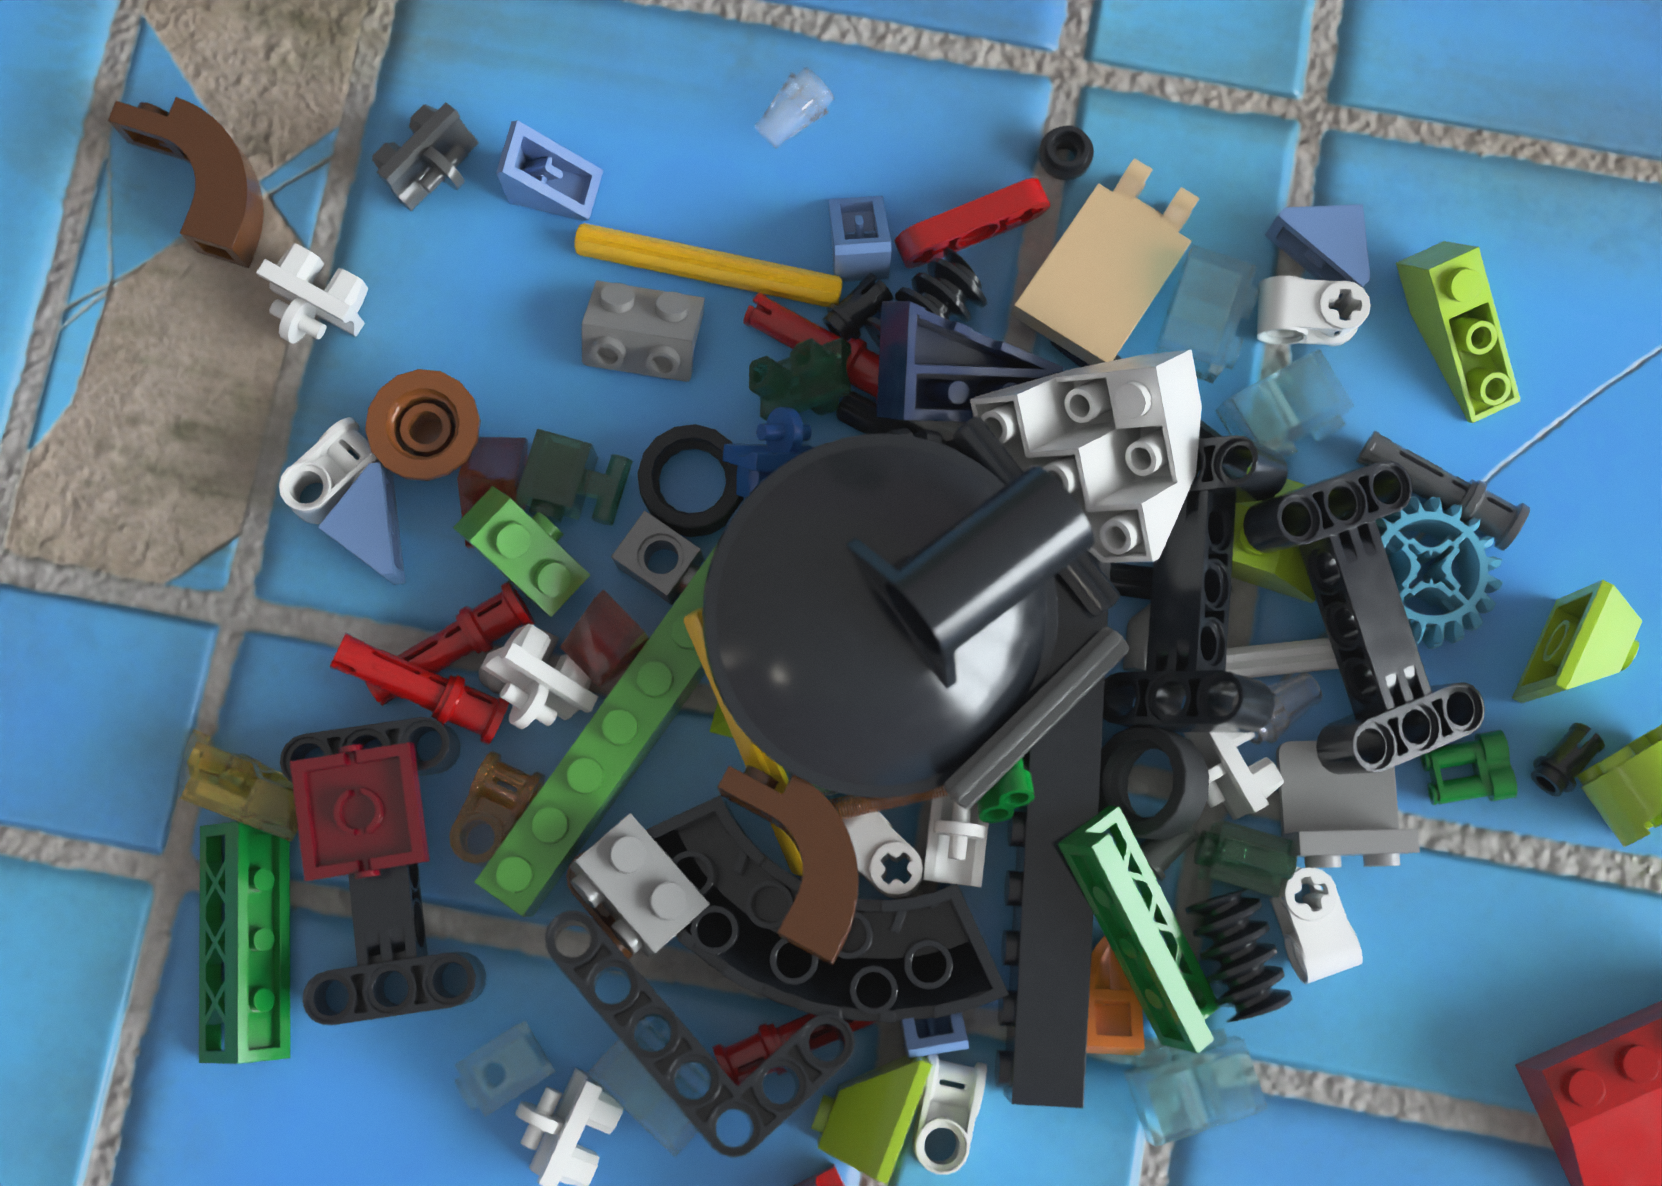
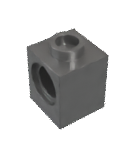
[611,511,704,605]

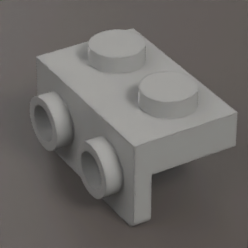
[581,280,705,382]
[570,813,710,956]

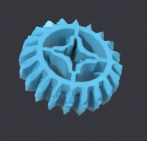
[1375,496,1503,649]

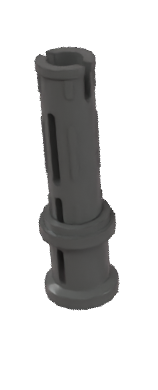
[1356,431,1530,551]

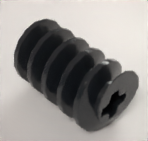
[864,247,988,348]
[1185,889,1293,1022]

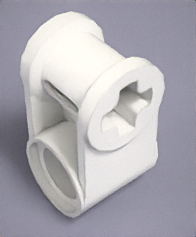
[1257,276,1371,346]
[279,417,380,524]
[837,796,923,899]
[1268,867,1363,985]
[912,1054,987,1175]

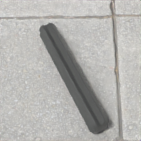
[944,627,1129,809]

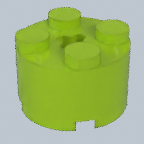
[1577,724,1662,847]

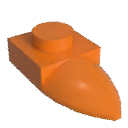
[1086,935,1145,1056]

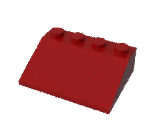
[1515,1000,1662,1186]

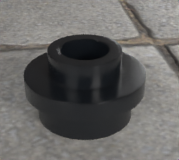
[1039,125,1094,180]

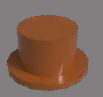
[365,369,481,481]

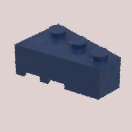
[877,301,1064,422]

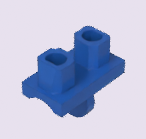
[722,407,813,498]

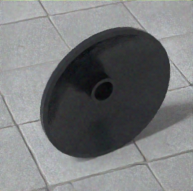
[702,434,1094,798]

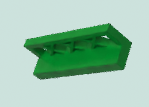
[1058,806,1220,1054]
[199,821,291,1064]

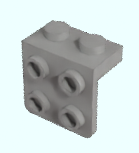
[1276,741,1420,868]

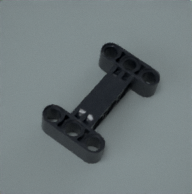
[1103,435,1288,733]
[1243,461,1485,775]
[280,717,486,1025]

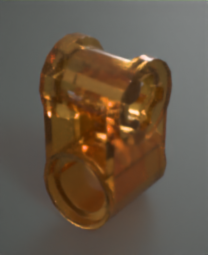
[449,751,545,867]

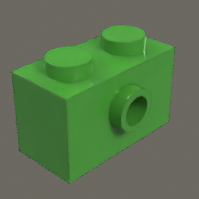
[453,486,590,617]

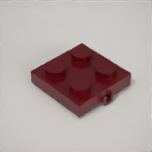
[290,742,430,881]

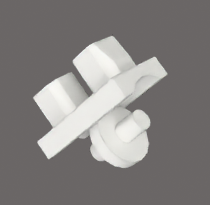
[256,243,369,344]
[481,624,598,729]
[1183,732,1284,820]
[922,786,989,888]
[515,1068,624,1186]

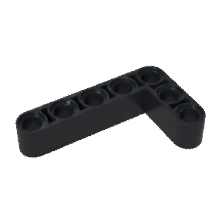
[545,910,855,1157]

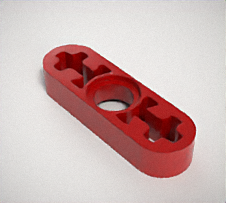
[894,178,1051,268]

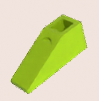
[1396,241,1521,423]

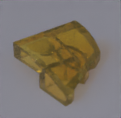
[179,729,298,842]

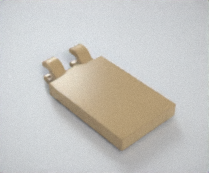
[1010,158,1200,365]

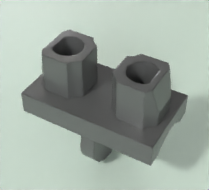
[372,102,479,211]

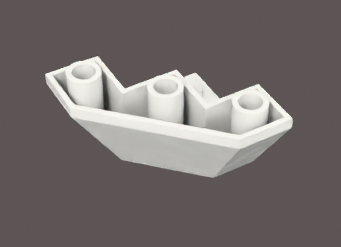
[970,350,1202,563]

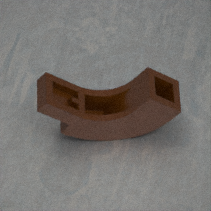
[108,97,264,268]
[717,765,859,966]

